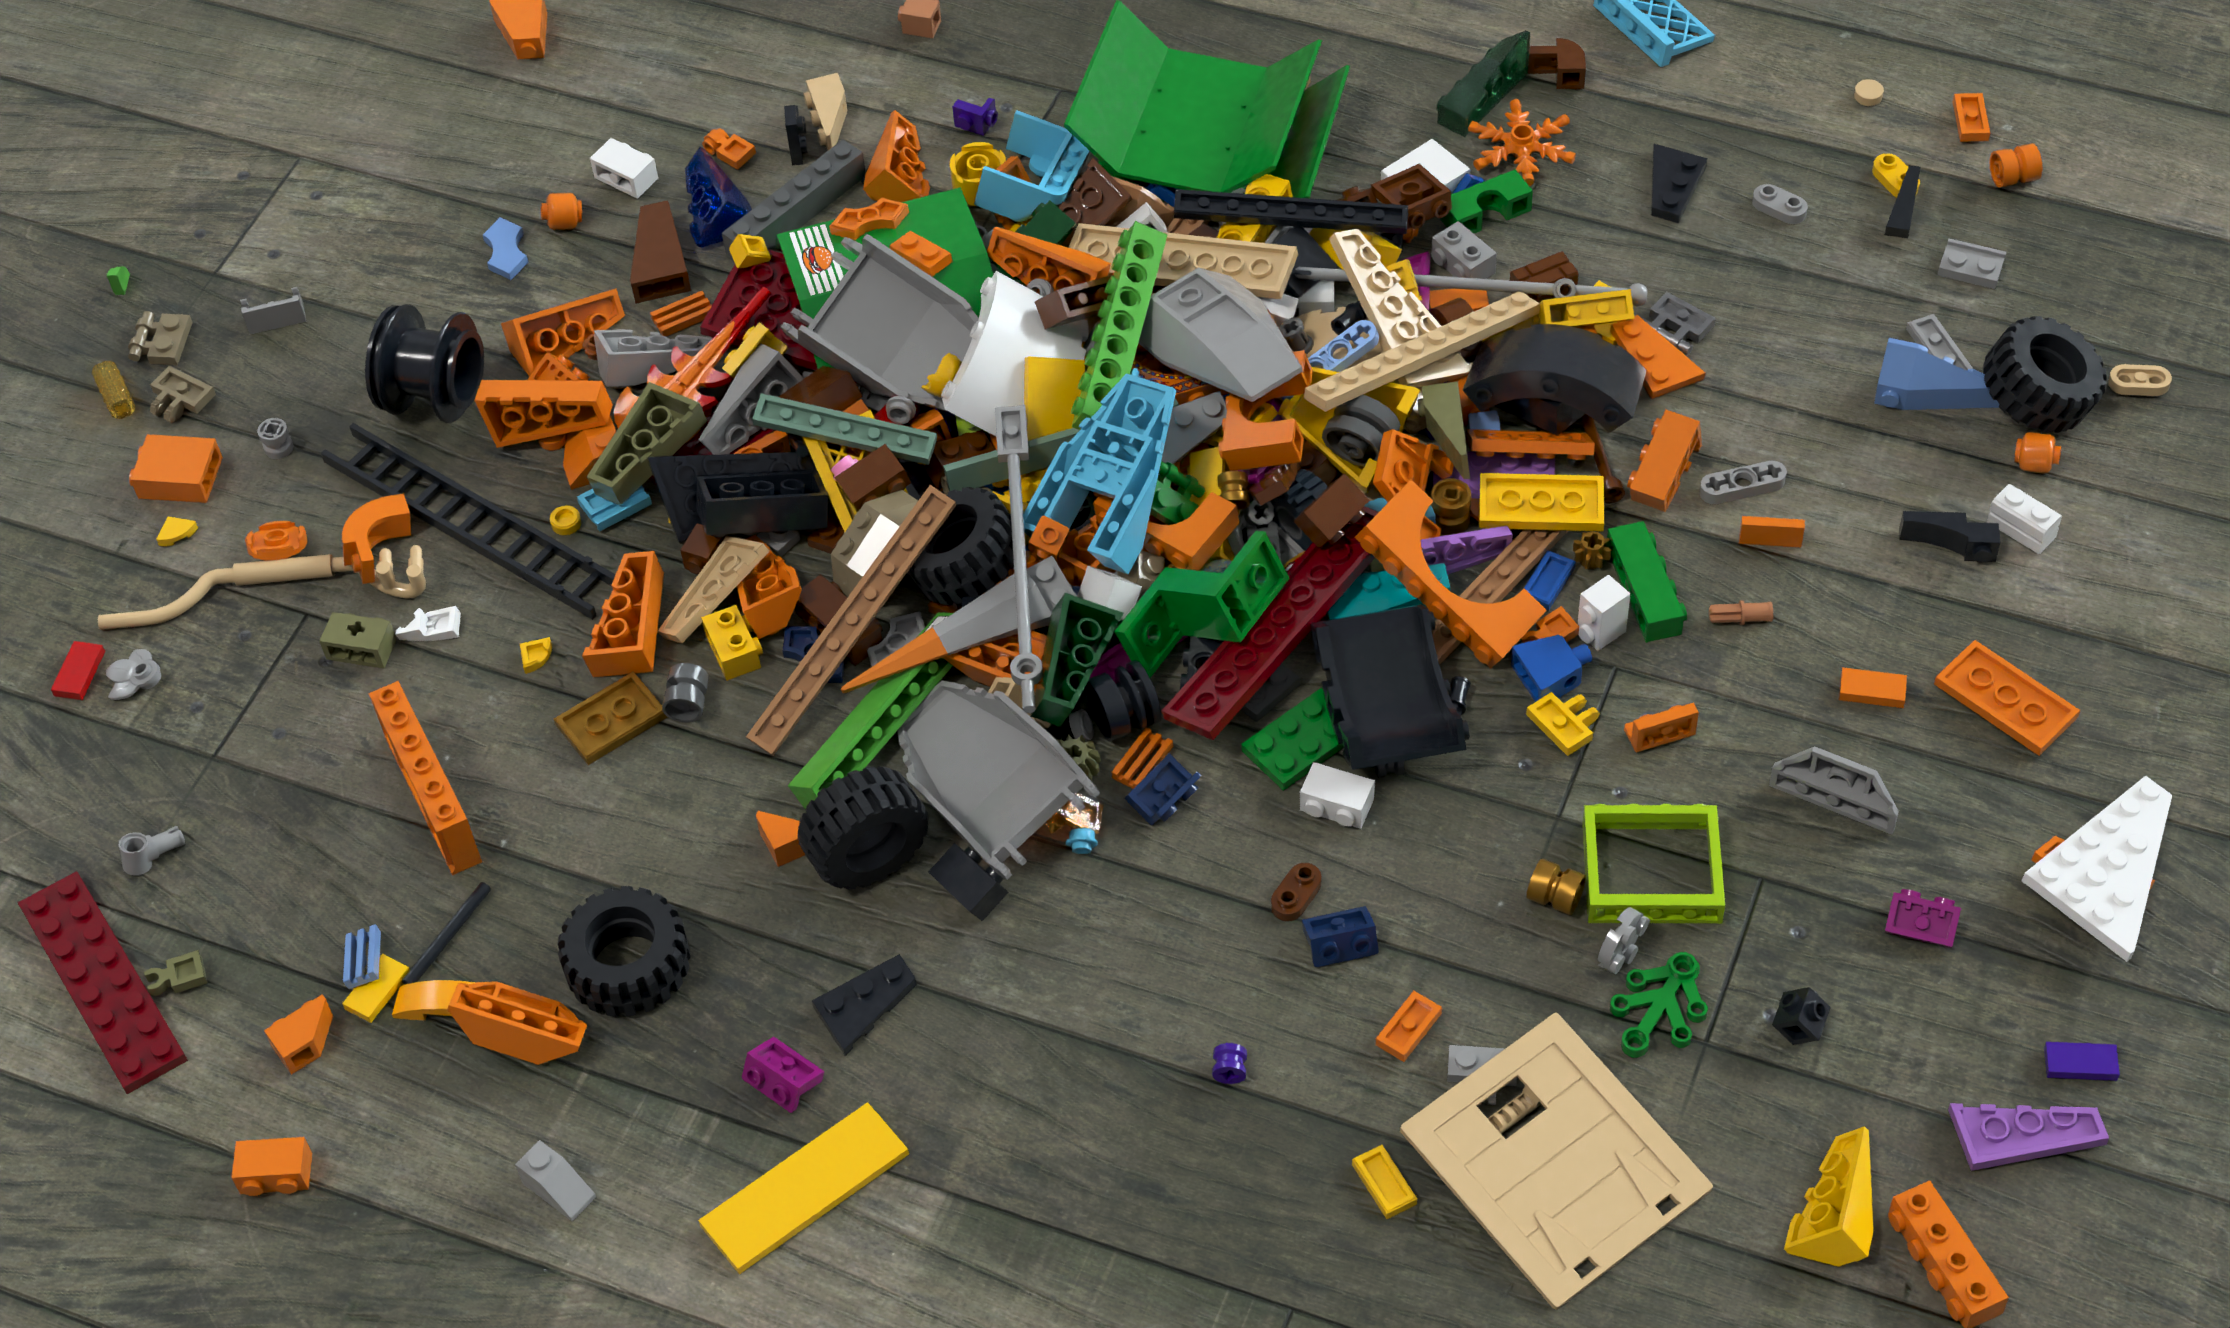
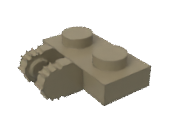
[150,366,216,424]

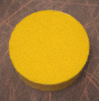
[550,505,581,535]

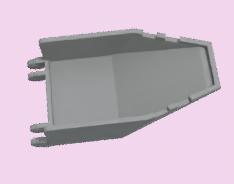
[780,234,979,413]
[897,681,1100,880]

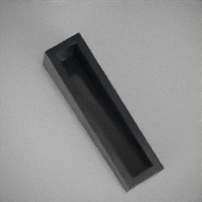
[1884,165,1921,238]

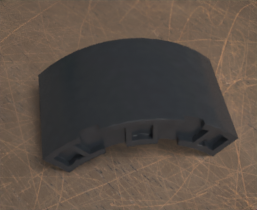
[1463,324,1647,433]
[1311,604,1470,770]

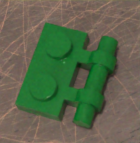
[1150,461,1205,525]

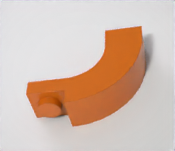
[342,494,411,584]

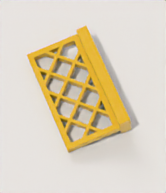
[803,410,909,532]

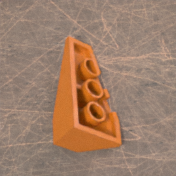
[863,110,930,202]
[501,289,625,376]
[563,416,616,490]
[737,535,802,639]

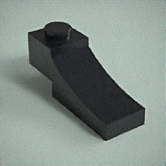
[1899,511,2001,563]

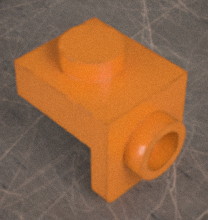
[1028,516,1069,562]

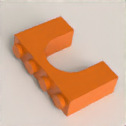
[1219,350,1313,471]
[1093,492,1239,571]

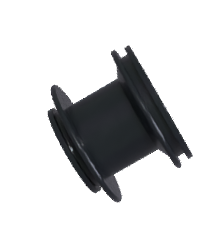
[365,304,484,423]

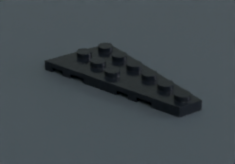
[646,452,837,543]

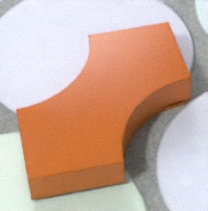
[829,198,909,240]

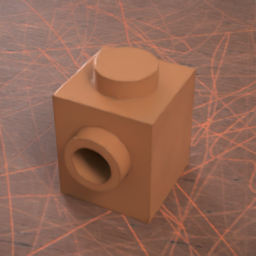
[898,0,941,38]

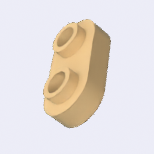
[2108,364,2172,396]

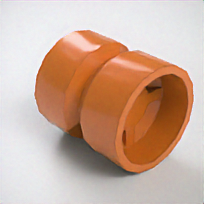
[1989,143,2043,188]

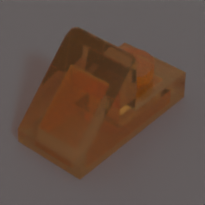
[1046,793,1104,835]

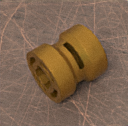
[1217,471,1250,510]

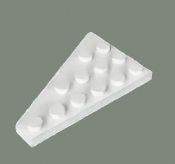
[2022,776,2172,962]

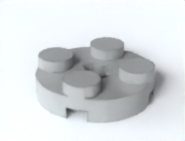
[1598,907,1650,974]

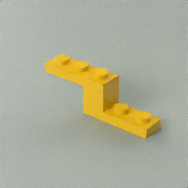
[1482,289,1634,342]

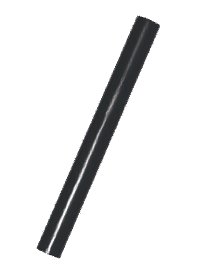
[401,882,491,985]

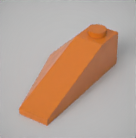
[987,227,1111,320]

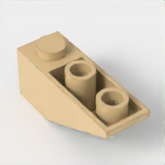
[803,73,848,151]

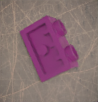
[1884,889,1961,948]
[742,1036,824,1113]

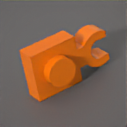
[1521,606,1579,643]

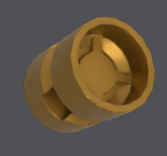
[1431,478,1471,536]
[1526,859,1586,915]

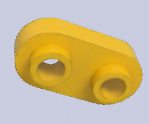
[1872,154,1920,198]

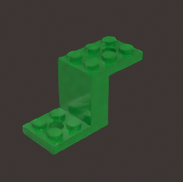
[1114,531,1289,678]

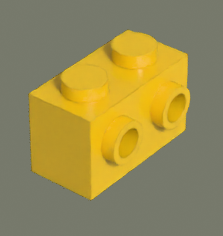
[701,605,763,681]

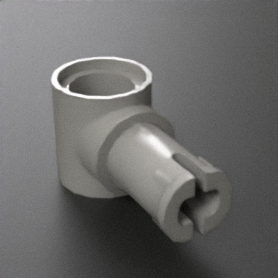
[118,826,185,875]

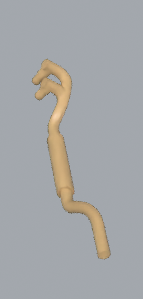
[98,545,426,630]

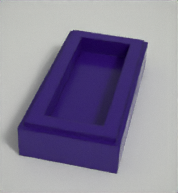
[2044,1042,2120,1081]

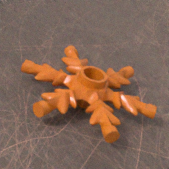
[1468,99,1576,186]

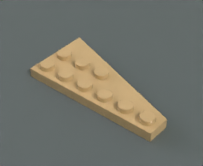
[1329,229,1473,388]

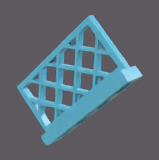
[1593,0,1715,67]

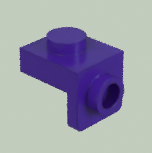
[952,98,998,136]

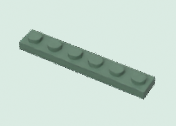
[752,393,937,465]

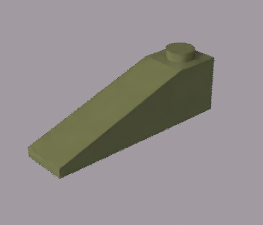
[1417,381,1470,479]

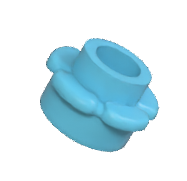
[1065,828,1097,854]

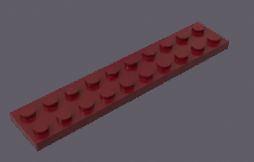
[1161,507,1379,740]

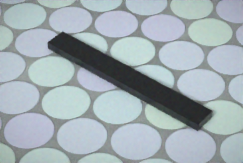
[1174,189,1408,235]

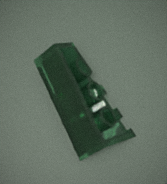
[1436,30,1530,137]

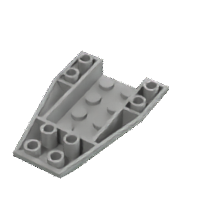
[1139,267,1303,402]

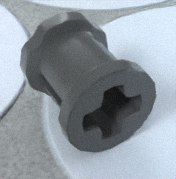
[1279,317,1314,354]

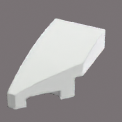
[395,606,461,641]

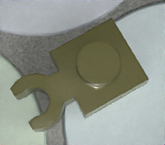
[144,950,207,996]

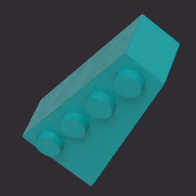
[1324,563,1450,621]

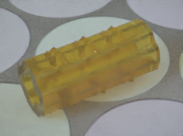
[92,361,135,419]

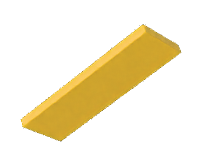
[698,1102,909,1274]

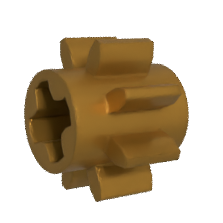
[1573,531,1611,569]

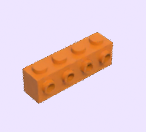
[1888,1180,2009,1328]

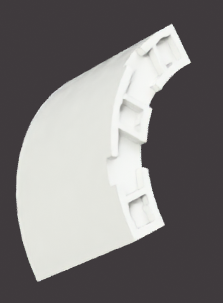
[941,271,1088,437]

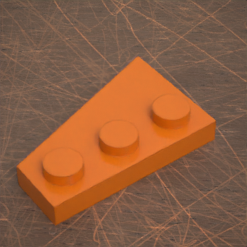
[1610,315,1706,399]

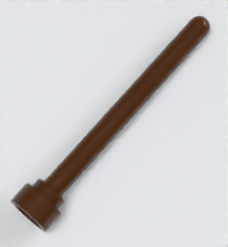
[1581,414,1625,504]

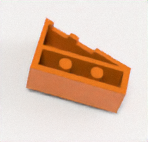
[1627,409,1702,512]

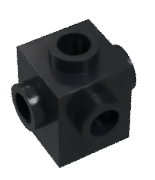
[1772,987,1831,1045]

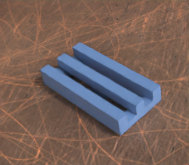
[343,924,381,989]

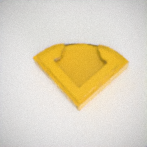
[156,516,198,546]
[520,637,552,674]

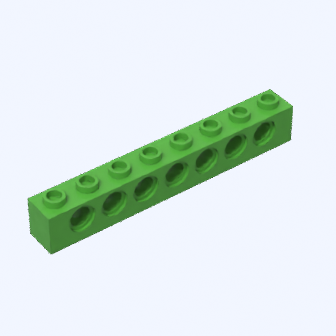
[1071,221,1167,430]

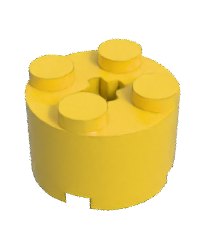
[950,142,1006,207]

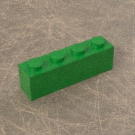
[1607,521,1687,643]

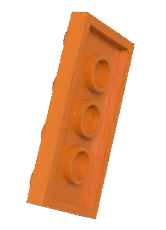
[1466,429,1595,460]
[1934,640,2080,756]

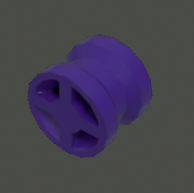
[1212,1043,1247,1084]

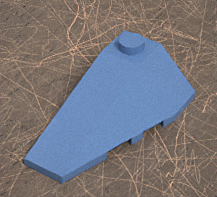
[1874,338,1999,410]

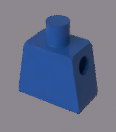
[1511,635,1592,702]

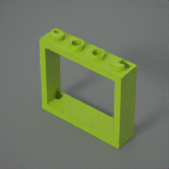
[1582,804,1725,924]

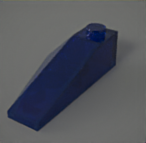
[685,147,752,248]

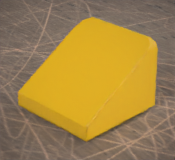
[729,234,771,269]

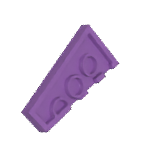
[1420,526,1512,575]
[1948,1103,2109,1171]

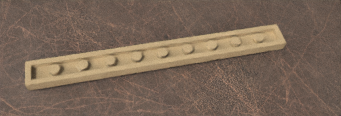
[1304,292,1540,412]

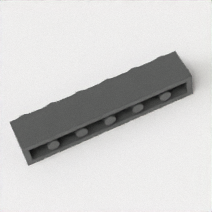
[722,140,866,262]

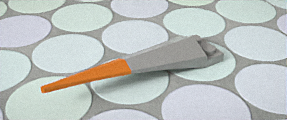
[841,556,1076,693]

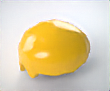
[921,353,962,397]

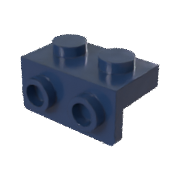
[1124,753,1202,826]

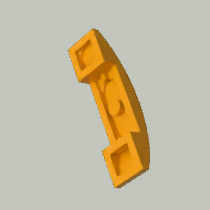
[392,980,475,1021]

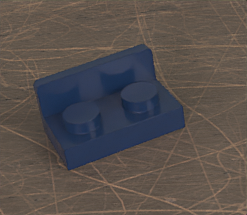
[1302,906,1379,967]

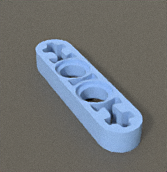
[1281,320,1379,401]

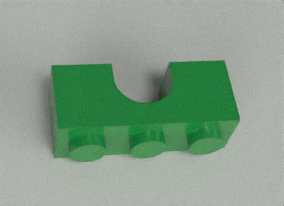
[1440,169,1533,234]

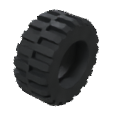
[1983,316,2107,433]
[907,487,1014,605]
[798,766,929,890]
[557,886,690,1017]

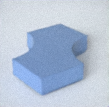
[483,217,528,280]

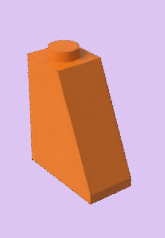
[489,0,547,59]

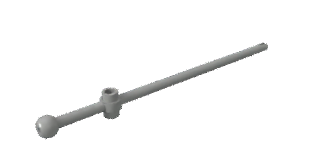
[1295,267,1647,307]

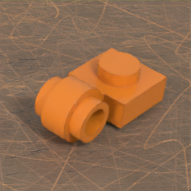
[702,128,756,170]

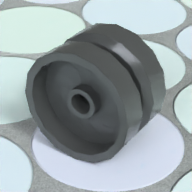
[1322,395,1400,467]

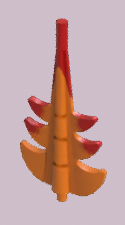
[614,287,771,443]

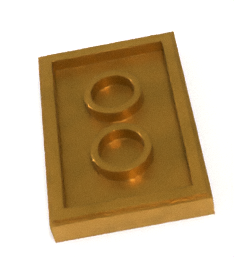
[554,671,668,765]

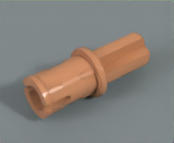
[1709,600,1773,625]

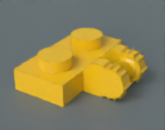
[1526,692,1600,756]

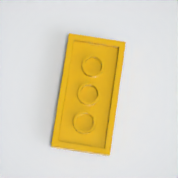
[1479,473,1604,531]

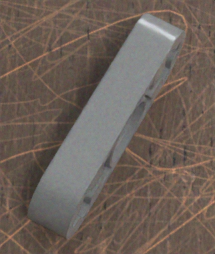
[1700,461,1787,504]

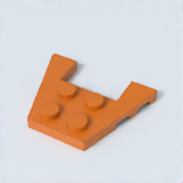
[1373,429,1454,540]

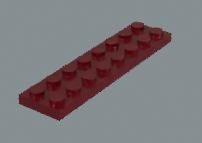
[18,871,188,1094]

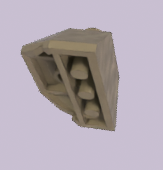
[831,490,918,598]

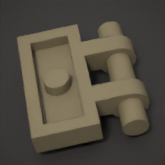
[128,311,193,365]

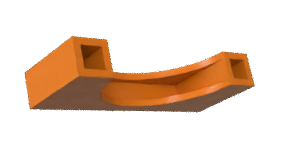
[1355,479,1547,669]

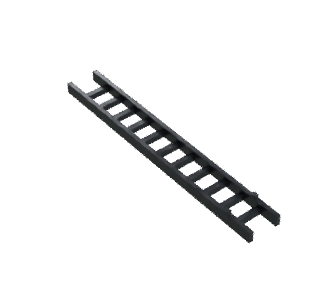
[321,423,616,620]

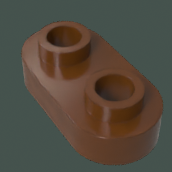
[1271,863,1321,921]

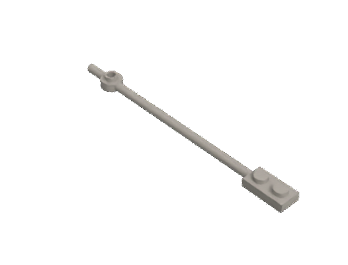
[995,405,1043,713]

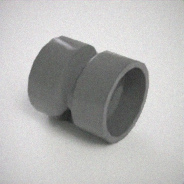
[662,663,709,723]

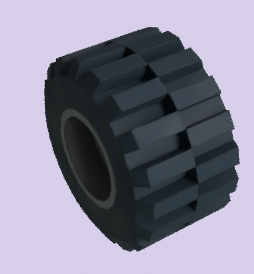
[1270,469,1328,551]

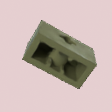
[319,612,397,668]

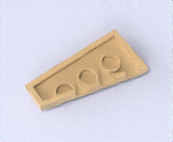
[657,536,770,643]

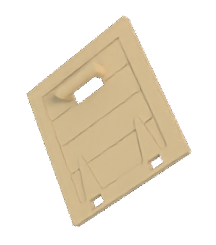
[1400,1013,1713,1310]

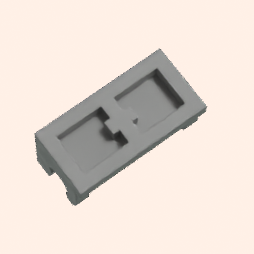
[240,287,307,334]

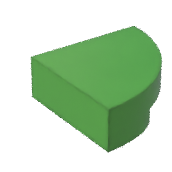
[107,266,130,295]

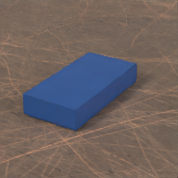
[1524,550,1576,611]

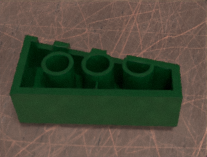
[990,200,1077,286]
[1030,593,1124,726]

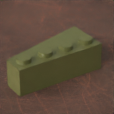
[587,382,708,506]

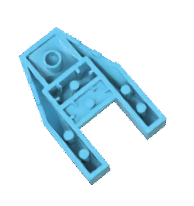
[1023,373,1176,574]

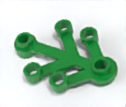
[1610,952,1708,1058]

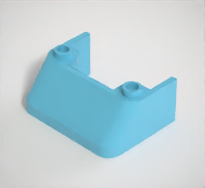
[974,110,1090,222]

